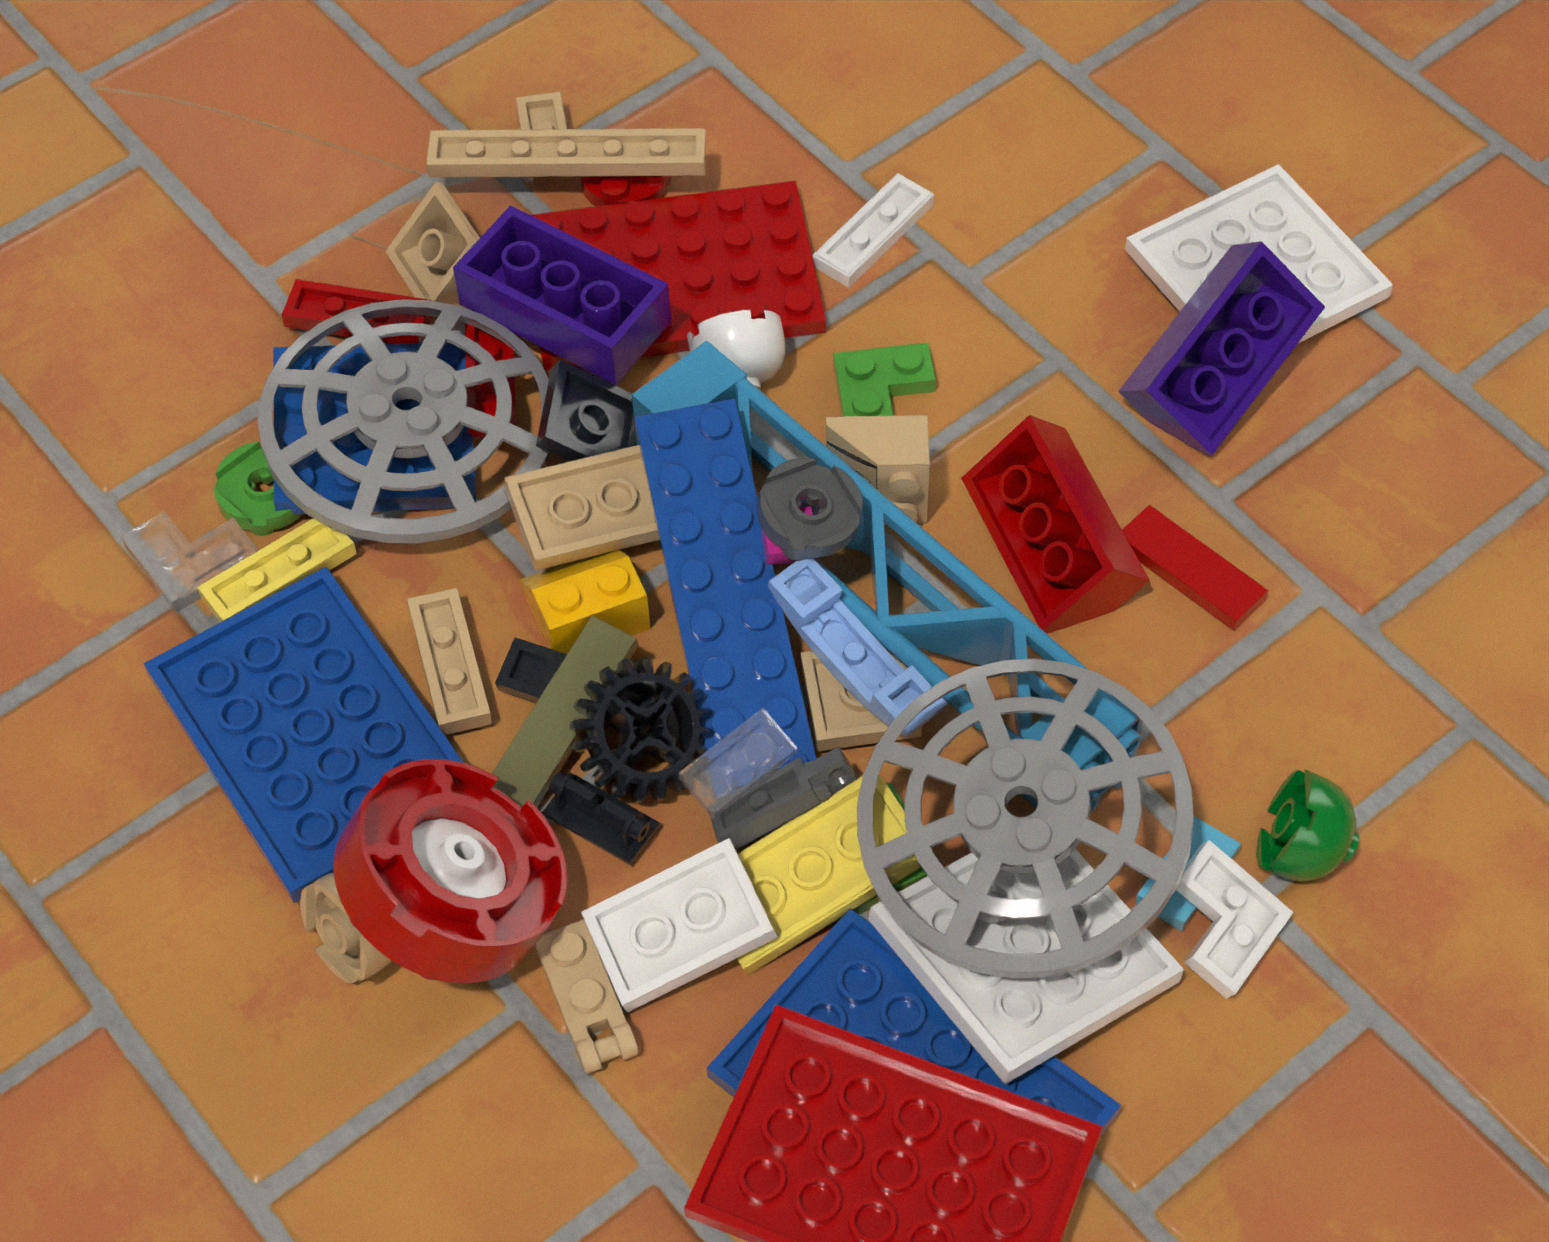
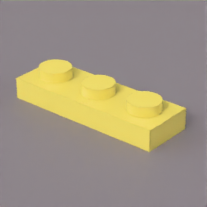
[197,518,357,622]

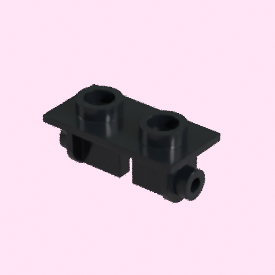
[542,772,660,865]

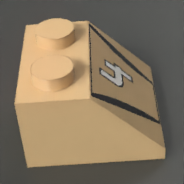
[826,415,930,524]

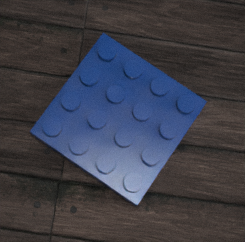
[273,342,476,514]

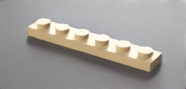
[426,128,706,177]

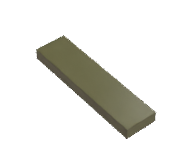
[492,616,639,808]

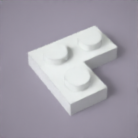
[1176,840,1293,999]

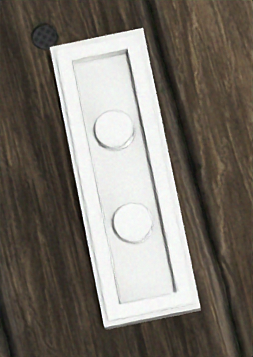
[812,173,934,288]

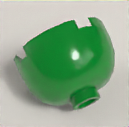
[1256,769,1359,882]

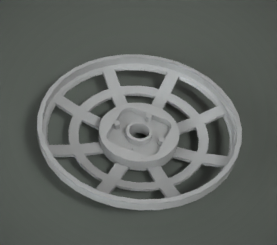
[258,300,551,544]
[857,659,1194,978]

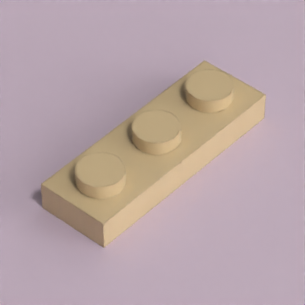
[407,588,492,735]

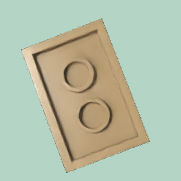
[504,445,659,571]

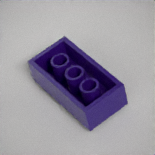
[453,205,671,385]

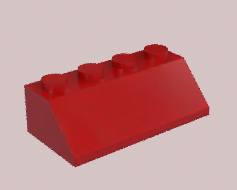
[961,415,1150,634]

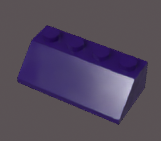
[1118,241,1325,455]

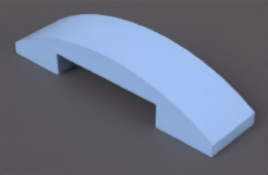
[768,557,947,738]

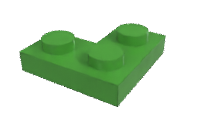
[833,342,936,416]

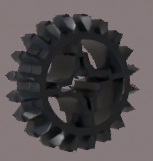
[570,657,714,802]

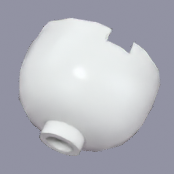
[687,310,785,390]

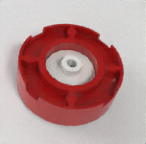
[333,759,567,983]

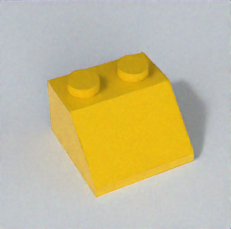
[519,550,651,654]

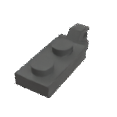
[708,747,857,850]

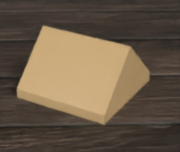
[385,182,480,305]

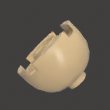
[300,872,392,983]

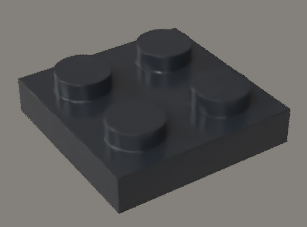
[536,359,637,462]

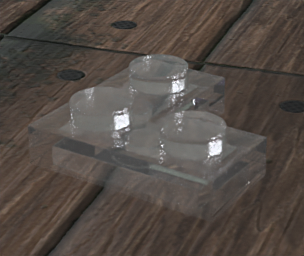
[121,511,259,613]

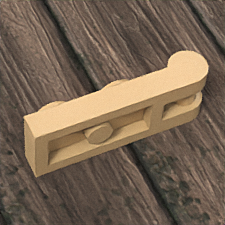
[534,919,639,1075]

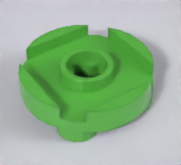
[214,442,303,536]

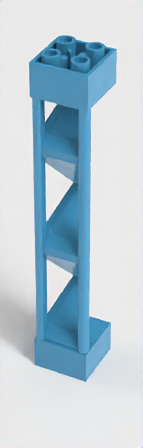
[632,341,1143,813]

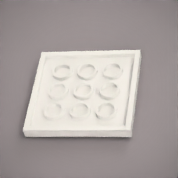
[1125,164,1393,343]
[868,849,1184,1084]

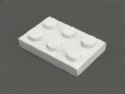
[581,838,778,1013]

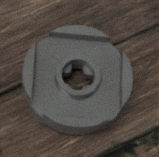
[757,458,863,561]

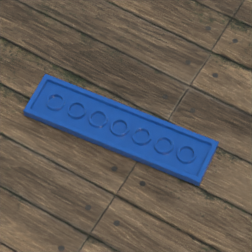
[635,398,816,803]

